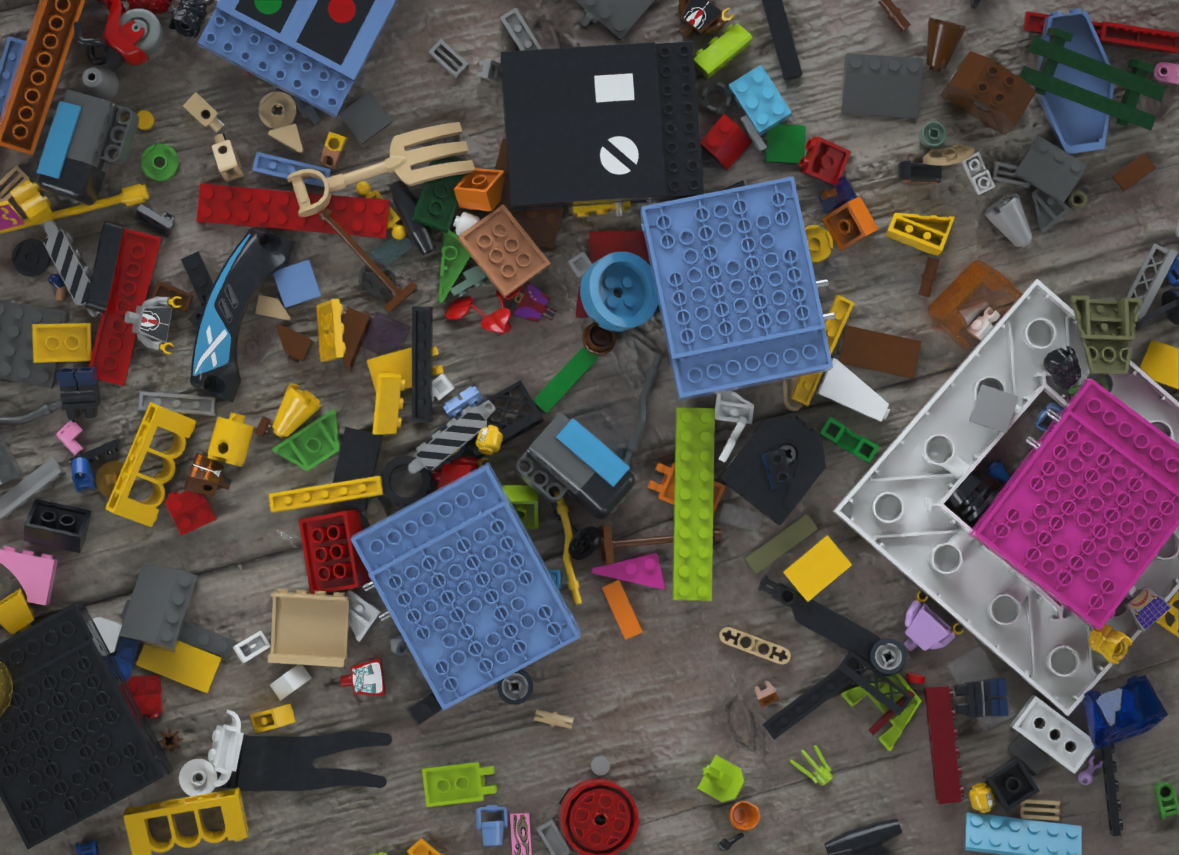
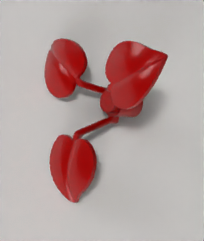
[444,285,523,335]

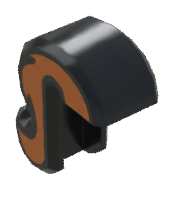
[898,161,942,184]

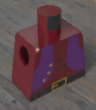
[510,282,557,323]

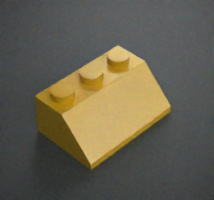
[373,372,405,435]

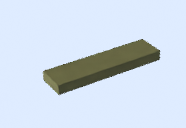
[745,513,818,574]

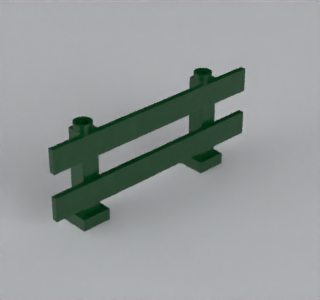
[1019,28,1166,131]

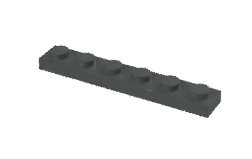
[120,599,236,658]

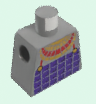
[1124,585,1171,631]

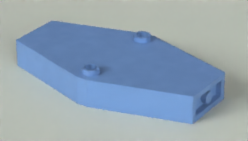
[1036,8,1114,154]

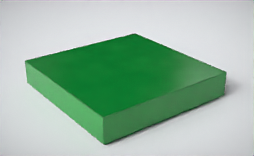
[765,124,806,164]

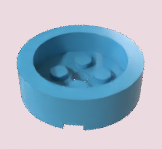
[580,252,658,332]

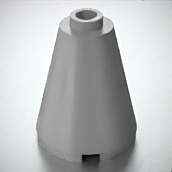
[81,65,119,101]
[984,193,1033,248]

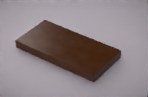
[839,325,922,379]

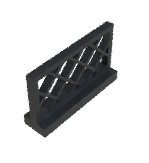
[455,380,544,459]

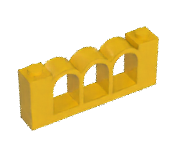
[105,402,196,527]
[123,788,249,855]

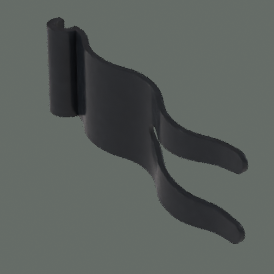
[221,731,392,791]

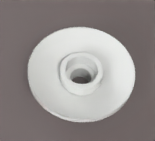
[179,759,218,796]

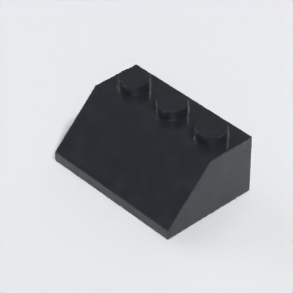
[24,499,91,553]

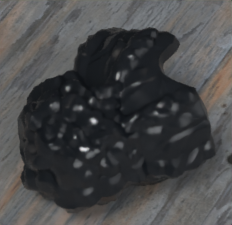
[169,0,207,39]
[1043,346,1081,389]

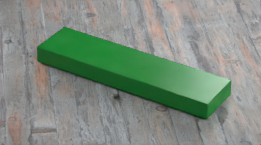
[533,346,599,414]

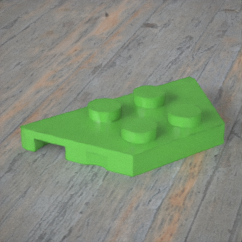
[272,409,340,471]

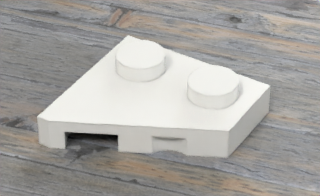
[715,390,754,424]
[345,589,381,642]

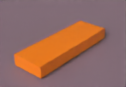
[602,580,643,640]

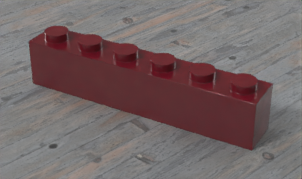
[924,685,964,804]

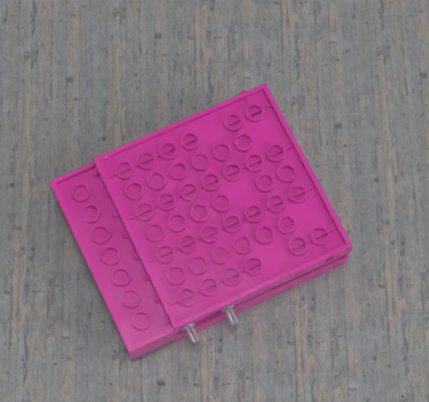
[968,378,1179,630]

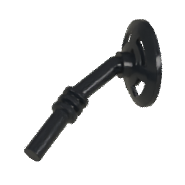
[549,490,601,560]

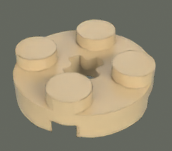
[259,91,298,129]

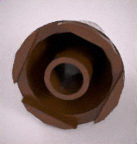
[926,17,966,72]

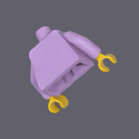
[904,591,964,651]

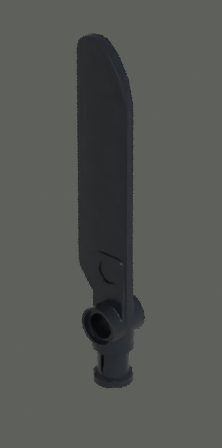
[757,575,892,662]

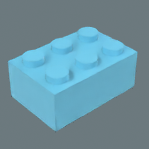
[728,65,792,136]

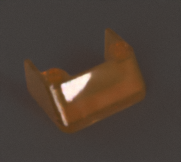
[928,260,1023,351]

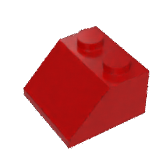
[700,114,752,170]

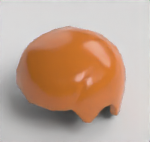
[729,801,760,831]

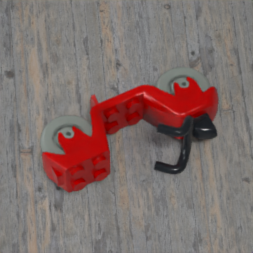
[74,0,163,72]

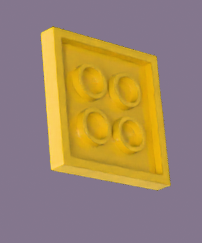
[316,299,346,362]

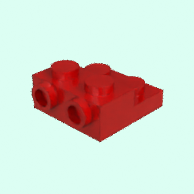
[799,137,851,187]
[164,491,217,536]
[127,674,163,718]

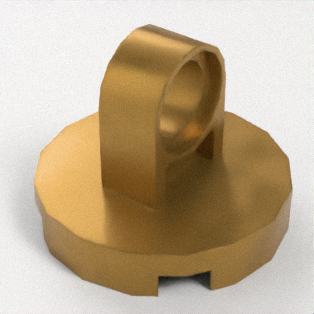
[95,461,134,498]

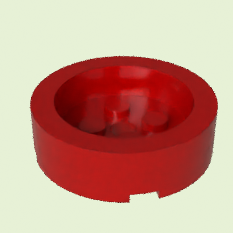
[559,778,639,855]

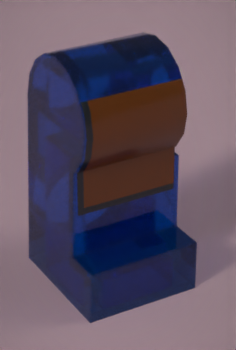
[818,175,857,212]

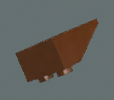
[341,307,373,371]

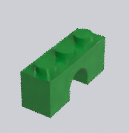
[819,417,879,464]

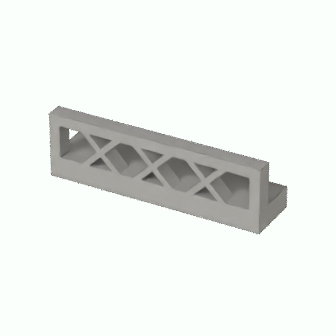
[1126,243,1178,321]
[0,457,66,519]

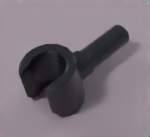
[718,832,744,851]

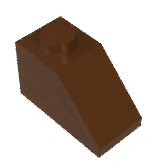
[276,324,314,363]

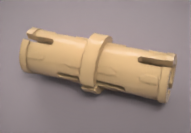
[534,709,574,729]

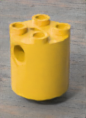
[207,412,255,467]

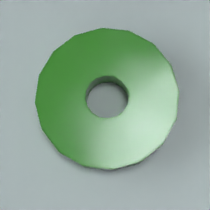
[141,144,180,182]

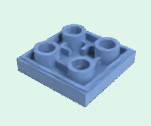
[273,260,321,308]

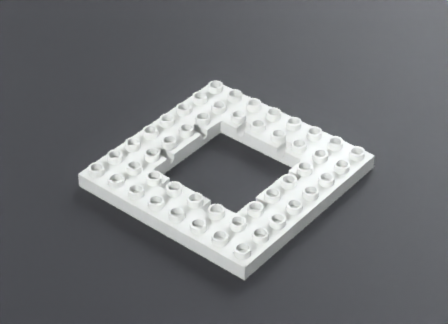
[833,279,1179,716]

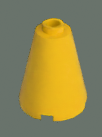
[272,383,322,438]

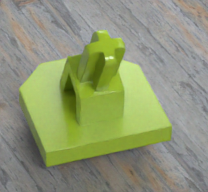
[697,755,745,803]

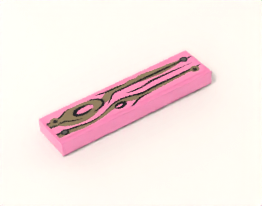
[510,813,532,855]

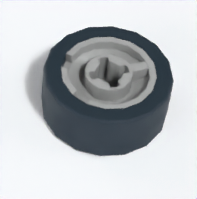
[869,638,907,676]
[497,669,534,705]

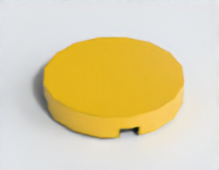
[805,225,833,263]

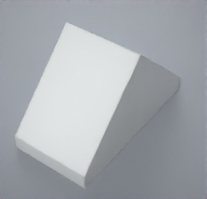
[93,617,122,653]
[233,631,271,663]
[270,665,312,701]

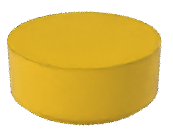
[137,110,155,130]

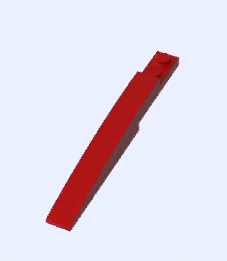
[1023,11,1179,54]

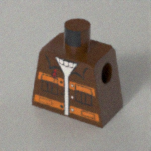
[183,453,232,496]

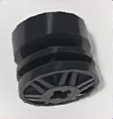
[946,471,997,523]

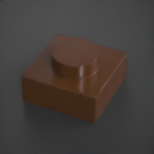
[255,416,273,437]

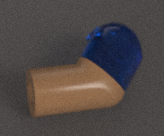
[48,274,67,302]

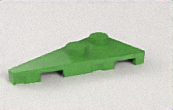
[438,230,471,304]

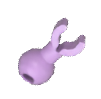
[1078,756,1103,785]

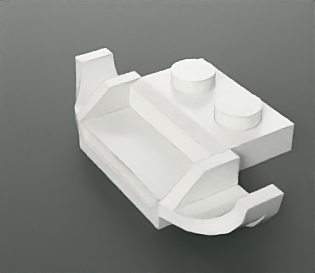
[208,709,244,787]

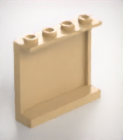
[268,589,350,667]

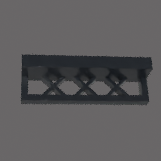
[837,651,913,716]

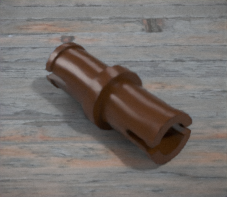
[878,0,911,32]
[918,257,940,297]

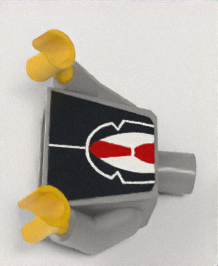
[125,296,182,355]

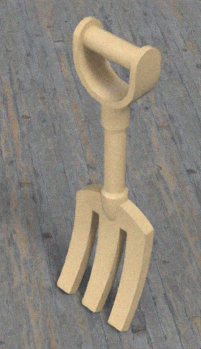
[287,122,475,217]

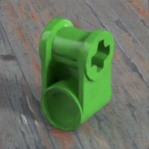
[1153,781,1179,820]

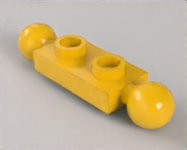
[355,181,407,240]

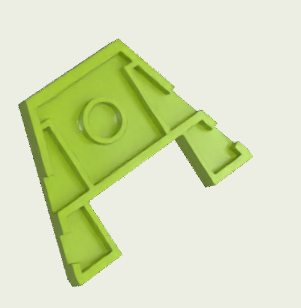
[840,673,922,752]

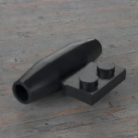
[389,180,455,255]
[824,819,902,855]

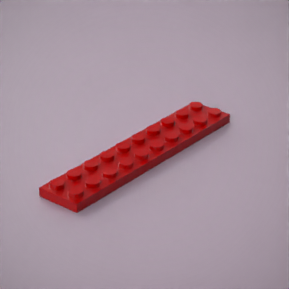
[196,183,390,239]

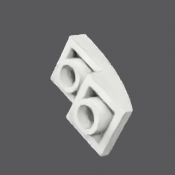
[961,151,995,195]

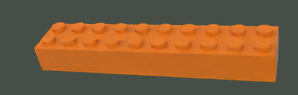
[0,0,85,155]

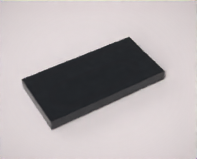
[333,427,383,510]

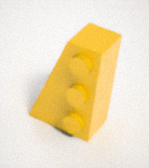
[885,213,955,257]

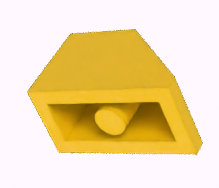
[250,704,295,733]

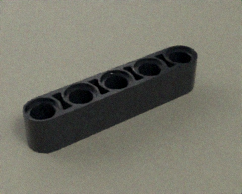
[85,220,124,313]

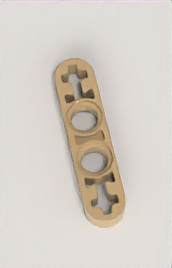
[719,627,791,665]

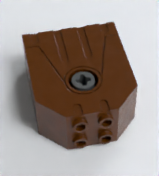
[940,51,1036,135]

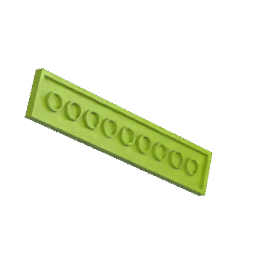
[672,407,715,601]

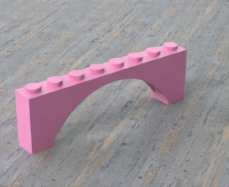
[0,546,58,606]

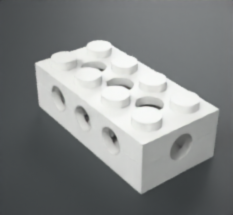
[1009,695,1098,774]

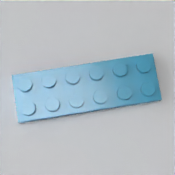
[965,812,1082,855]

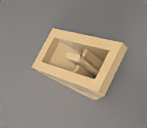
[268,123,305,155]

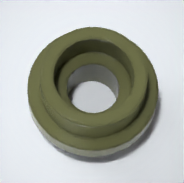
[1068,190,1087,209]

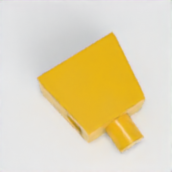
[0,588,35,634]

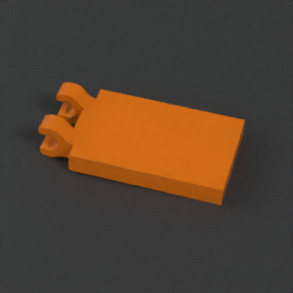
[647,463,726,514]

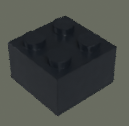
[983,756,1040,812]

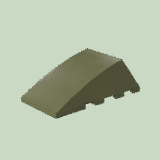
[1070,295,1142,375]

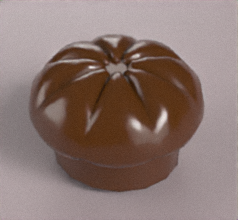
[582,322,616,355]

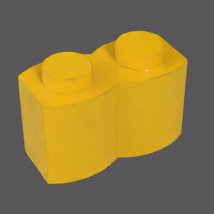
[10,179,52,224]

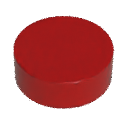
[906,672,926,684]

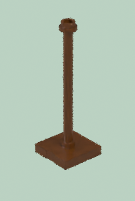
[318,208,418,313]
[599,525,721,564]

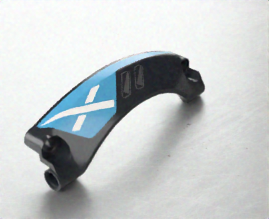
[190,228,296,403]

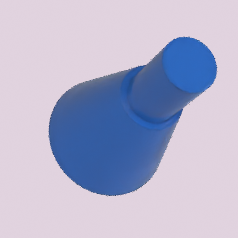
[986,460,1009,484]

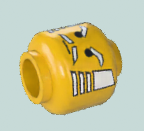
[476,425,503,455]
[969,783,996,813]

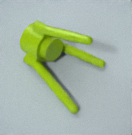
[790,745,833,786]

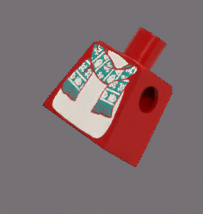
[340,658,386,696]

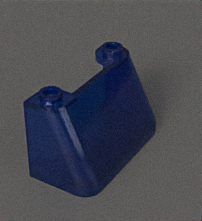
[1082,675,1168,749]

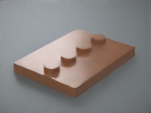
[457,204,551,298]

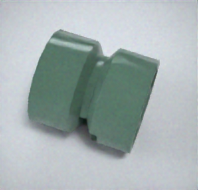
[919,121,947,149]

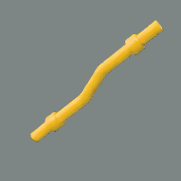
[554,491,582,605]

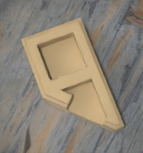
[255,295,291,321]

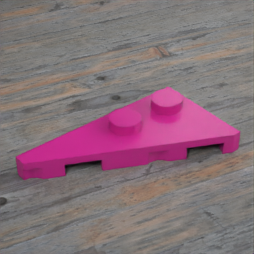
[592,553,665,589]

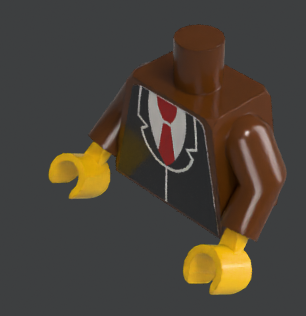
[678,0,736,39]

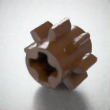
[158,728,183,753]

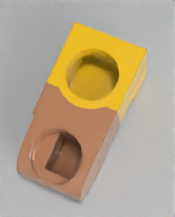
[319,132,348,170]

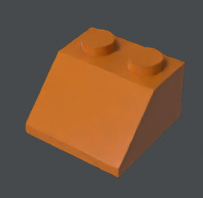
[454,168,505,212]
[821,196,879,251]

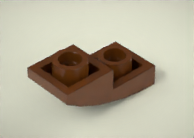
[1112,153,1156,192]

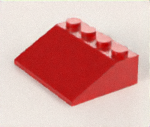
[298,509,370,594]

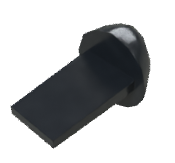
[1135,289,1179,331]

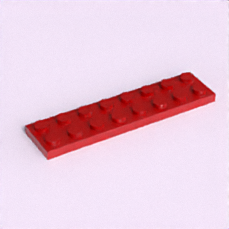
[89,228,162,386]

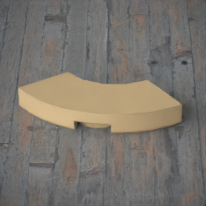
[923,143,975,165]

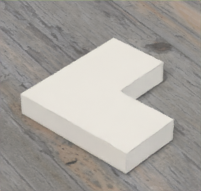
[719,416,747,462]

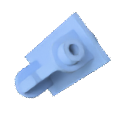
[443,386,484,420]

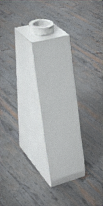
[816,358,890,422]

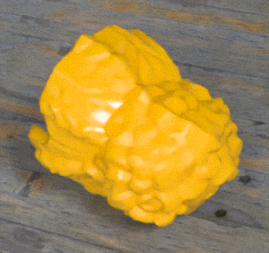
[1088,624,1133,664]

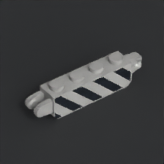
[43,220,101,317]
[408,400,496,474]

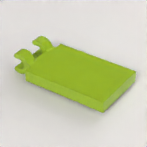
[422,761,497,807]

